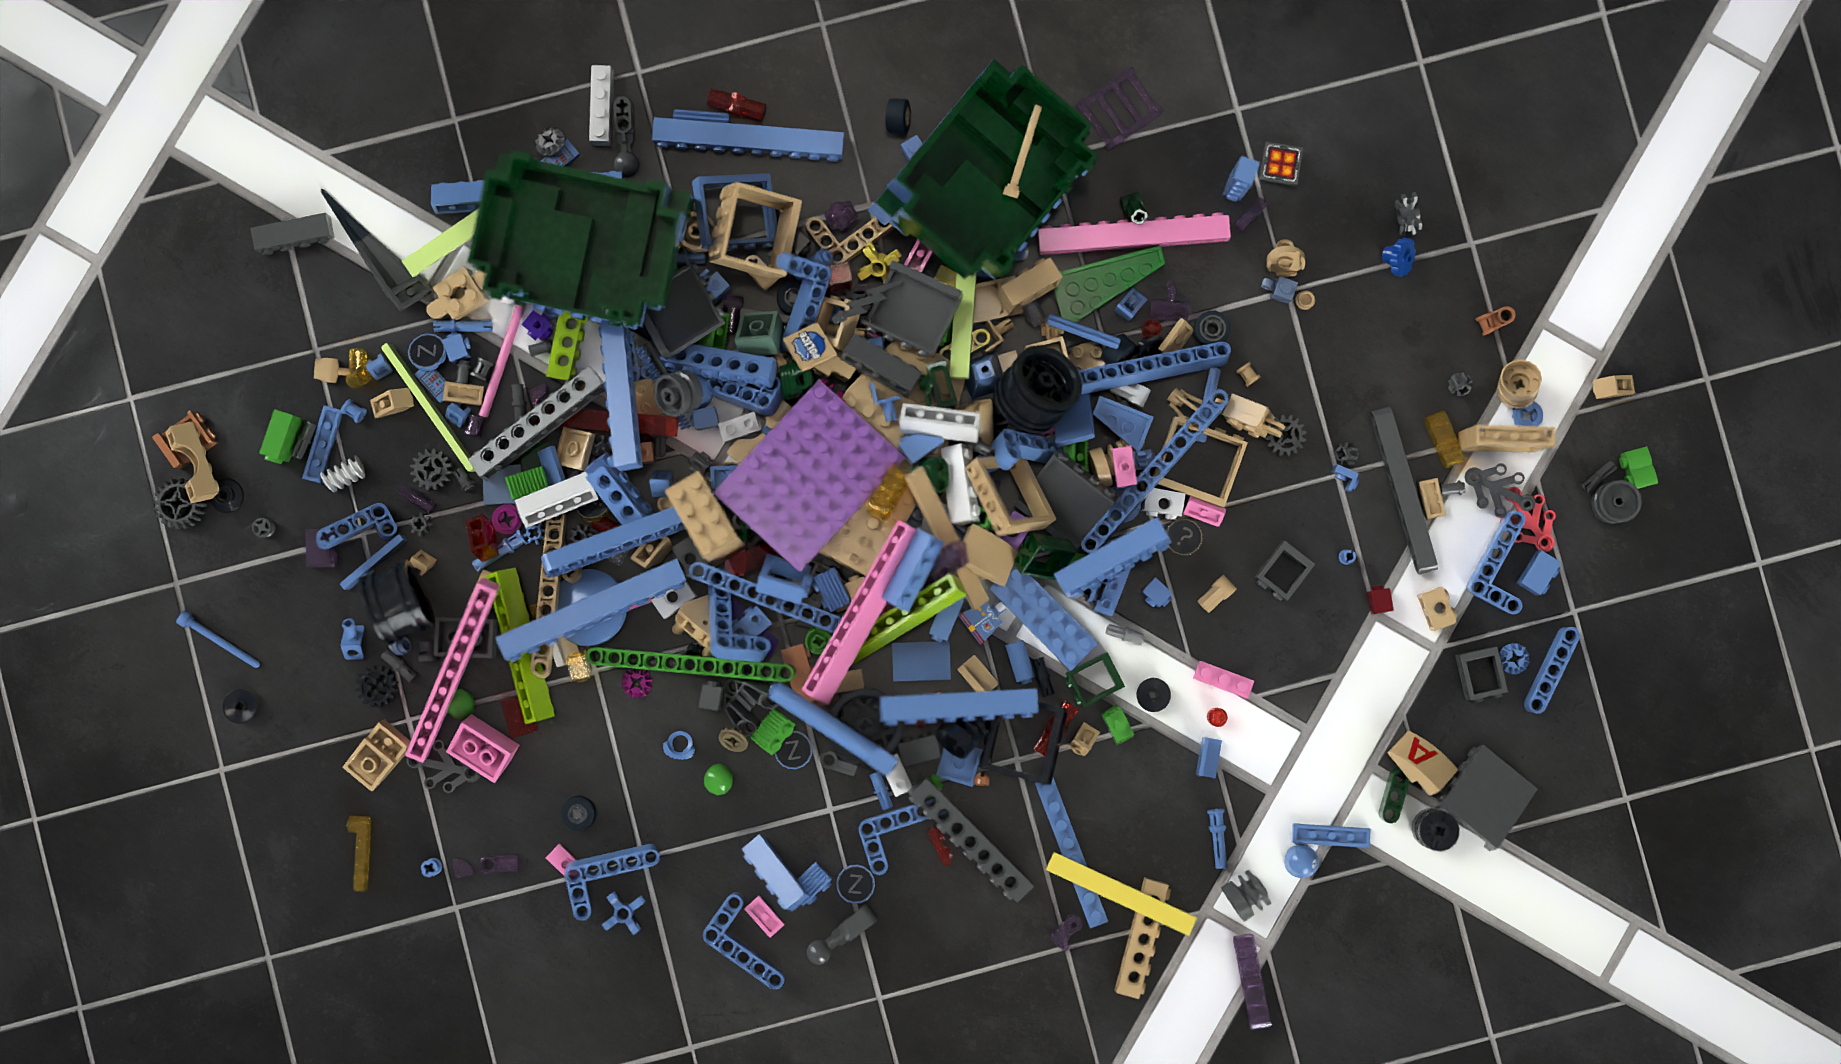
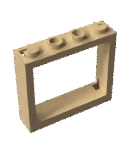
[1152,414,1248,508]
[1458,425,1555,453]
[965,456,1057,536]

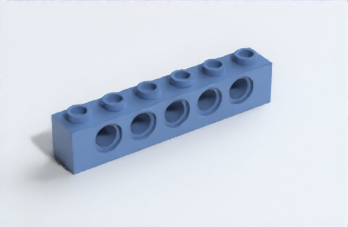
[660,344,779,388]

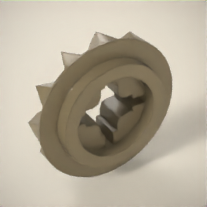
[719,727,749,752]

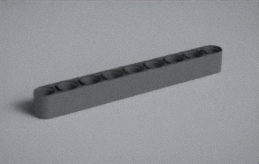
[1370,406,1438,575]

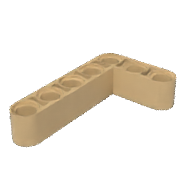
[806,217,895,267]

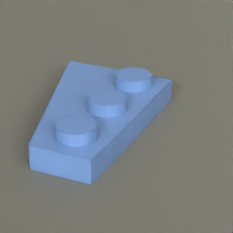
[1092,396,1154,452]

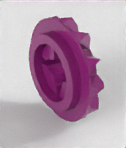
[492,504,523,535]
[622,668,652,698]

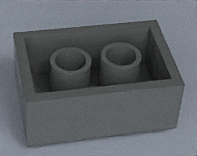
[434,617,498,658]

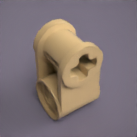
[745,255,779,292]

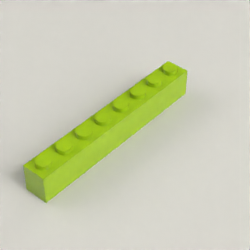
[486,568,555,724]
[850,573,967,667]

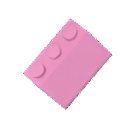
[446,714,520,783]

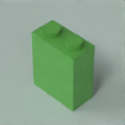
[259,409,304,464]

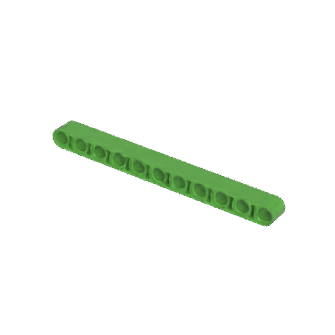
[586,647,796,682]

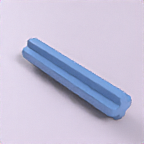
[673,109,730,123]

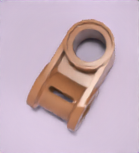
[1475,306,1516,336]

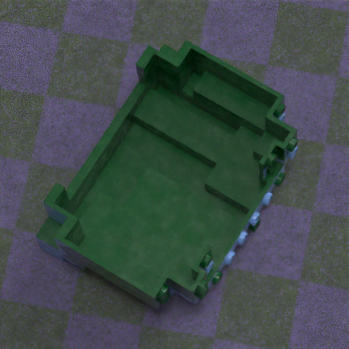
[867,59,1098,279]
[467,150,695,329]

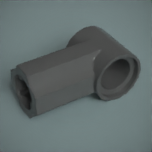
[820,751,858,777]

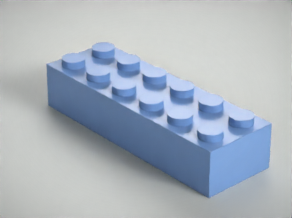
[1054,517,1172,599]
[989,563,1098,671]

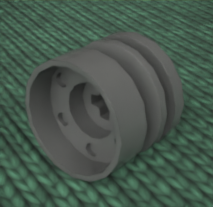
[1221,869,1272,922]

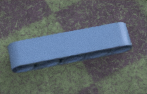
[1524,627,1580,714]

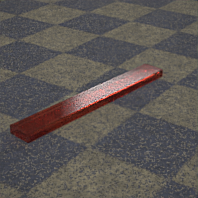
[532,405,679,437]

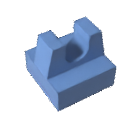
[366,353,393,381]
[445,403,471,428]

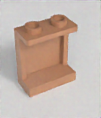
[152,410,218,470]

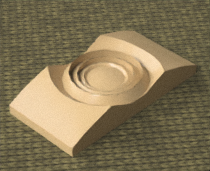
[952,276,1023,329]

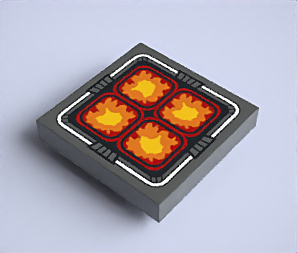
[1259,142,1303,186]

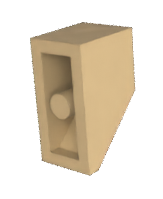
[1593,375,1635,399]
[370,388,414,418]
[630,536,673,569]

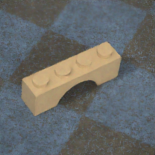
[726,399,792,464]
[165,422,219,503]

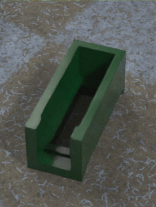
[925,359,958,410]

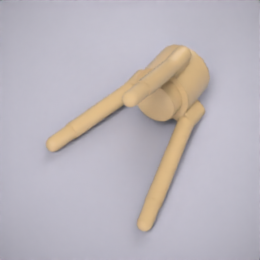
[1167,388,1203,430]

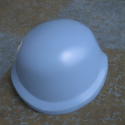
[1284,844,1319,878]

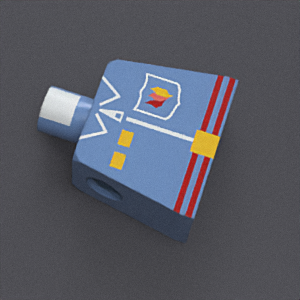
[958,600,1007,645]

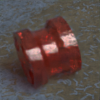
[1141,319,1162,338]
[1207,707,1228,727]

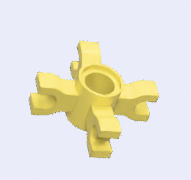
[857,242,902,283]

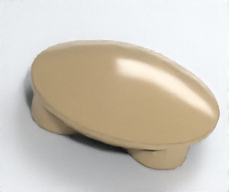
[1068,343,1106,381]

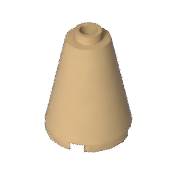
[955,399,994,452]

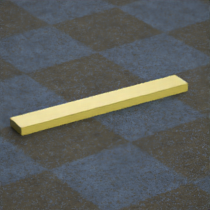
[1046,852,1197,936]

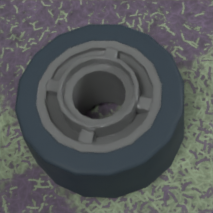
[1193,310,1231,345]

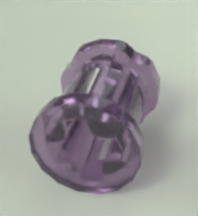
[463,415,485,437]

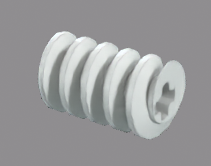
[320,455,365,493]

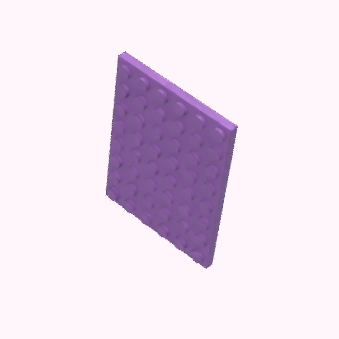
[713,380,905,572]

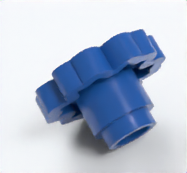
[1382,237,1416,277]

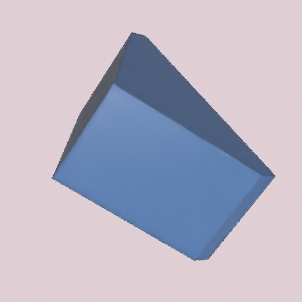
[1114,288,1148,322]
[650,470,674,497]

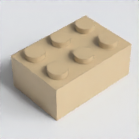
[997,258,1062,315]

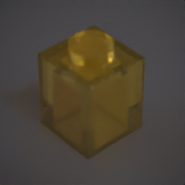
[566,651,592,682]

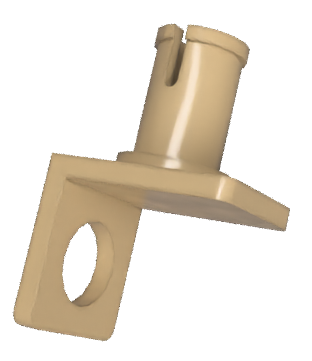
[982,317,1014,356]

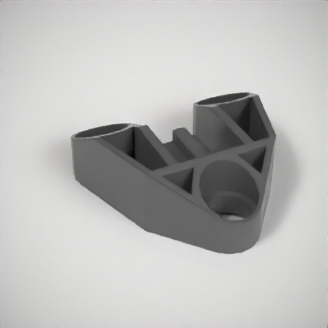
[724,677,779,736]

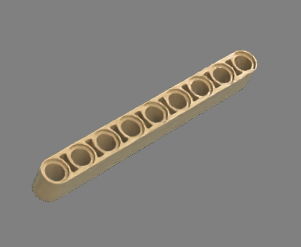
[531,513,567,678]

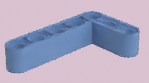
[776,252,831,353]
[1467,510,1525,614]
[708,567,771,662]
[859,797,948,875]
[565,844,660,920]
[703,892,785,989]

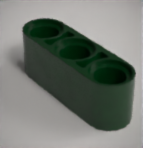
[1378,768,1410,824]

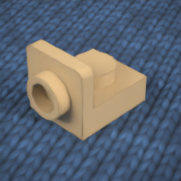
[1069,722,1100,756]

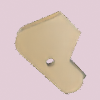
[672,595,722,657]

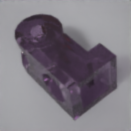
[1049,914,1082,952]

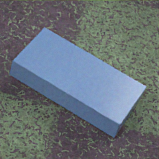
[537,446,566,486]

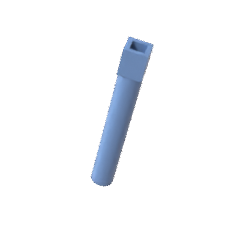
[768,682,899,777]

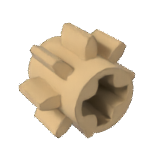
[1040,318,1064,340]

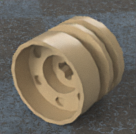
[1497,359,1542,409]
[1088,441,1123,487]

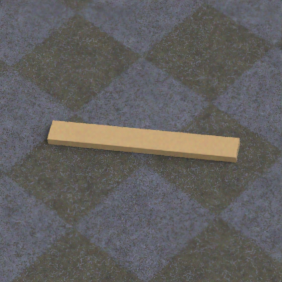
[905,467,989,610]

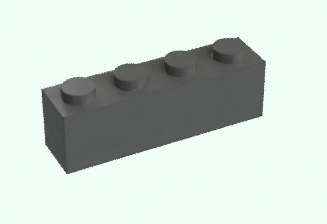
[250,213,335,255]
[840,334,922,398]

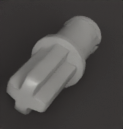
[1105,624,1145,645]

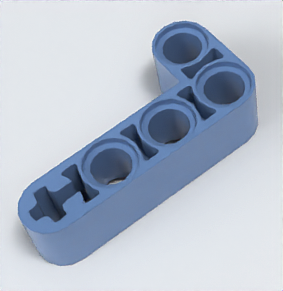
[707,377,784,416]
[992,429,1063,470]
[316,503,397,549]

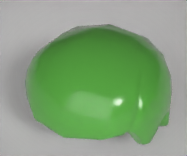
[447,689,475,720]
[704,763,733,795]

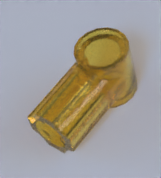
[346,348,371,389]

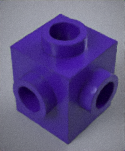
[521,310,554,341]

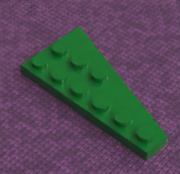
[1053,246,1165,323]

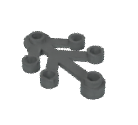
[1464,463,1536,518]
[406,739,481,793]

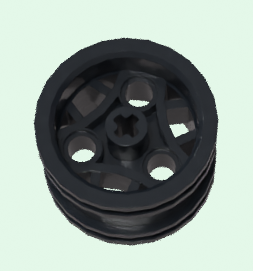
[994,345,1082,434]
[358,559,435,646]
[830,688,903,764]

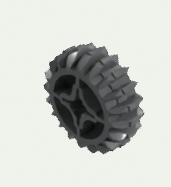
[152,478,207,529]

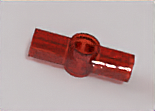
[707,88,766,121]
[1033,700,1079,757]

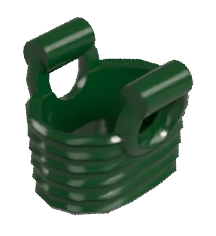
[779,361,816,400]
[908,457,949,494]

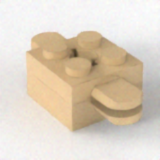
[427,266,491,321]
[1215,394,1285,438]

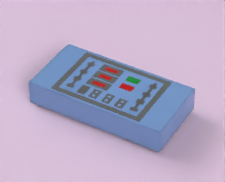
[541,139,580,167]
[414,369,446,403]

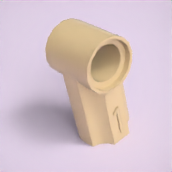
[1197,575,1237,613]

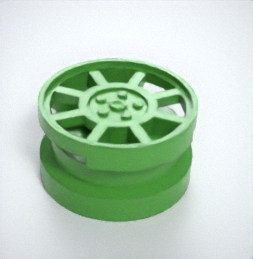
[805,624,833,654]

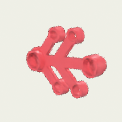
[1500,487,1556,552]

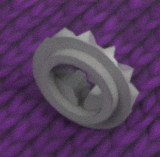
[535,127,565,156]

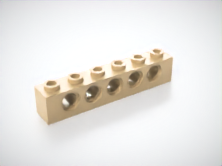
[1115,877,1171,999]

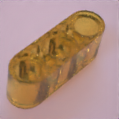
[1424,410,1465,469]
[866,464,911,521]

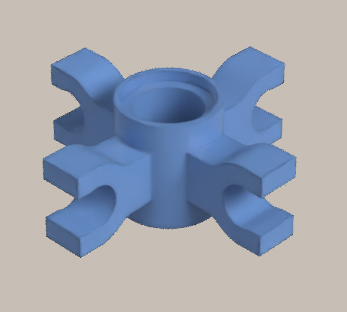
[602,891,646,935]

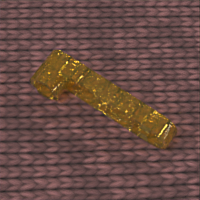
[347,815,371,892]

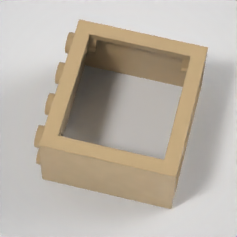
[708,182,802,279]
[665,471,748,567]

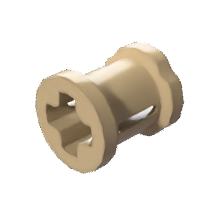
[1236,362,1261,387]

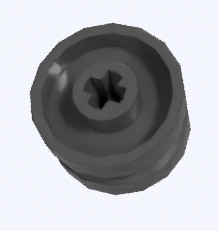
[653,370,703,417]
[1591,480,1642,524]

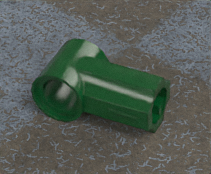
[1120,192,1147,225]

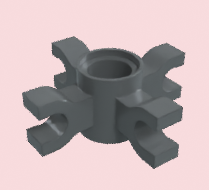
[1395,192,1422,237]

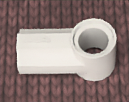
[1110,384,1151,408]

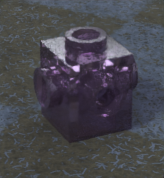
[824,200,858,231]

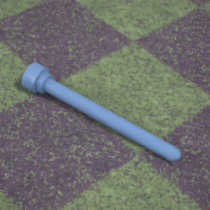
[176,610,260,668]

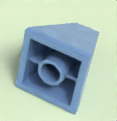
[965,352,1003,399]

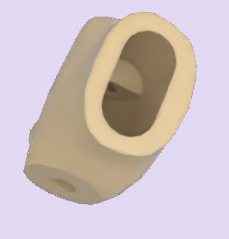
[314,358,351,383]

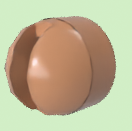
[974,772,990,786]

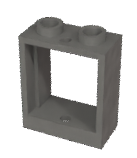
[1254,541,1315,602]
[1455,647,1508,703]

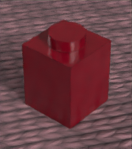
[1367,585,1394,614]

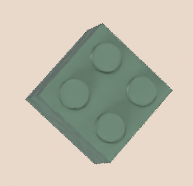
[735,311,784,356]

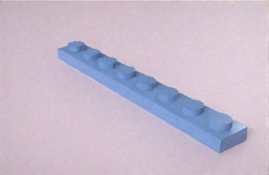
[1035,778,1108,928]

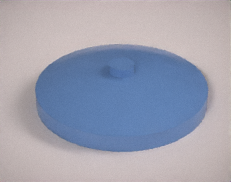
[551,569,627,646]

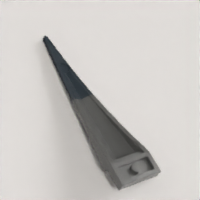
[321,188,432,311]

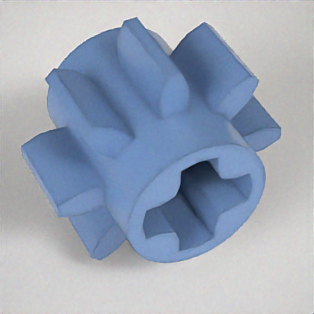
[523,522,545,545]

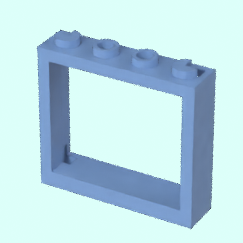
[692,173,778,251]

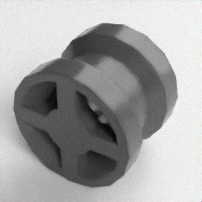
[252,518,276,538]

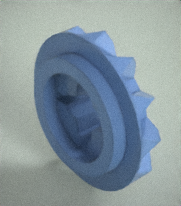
[1512,401,1543,426]
[1499,643,1530,674]

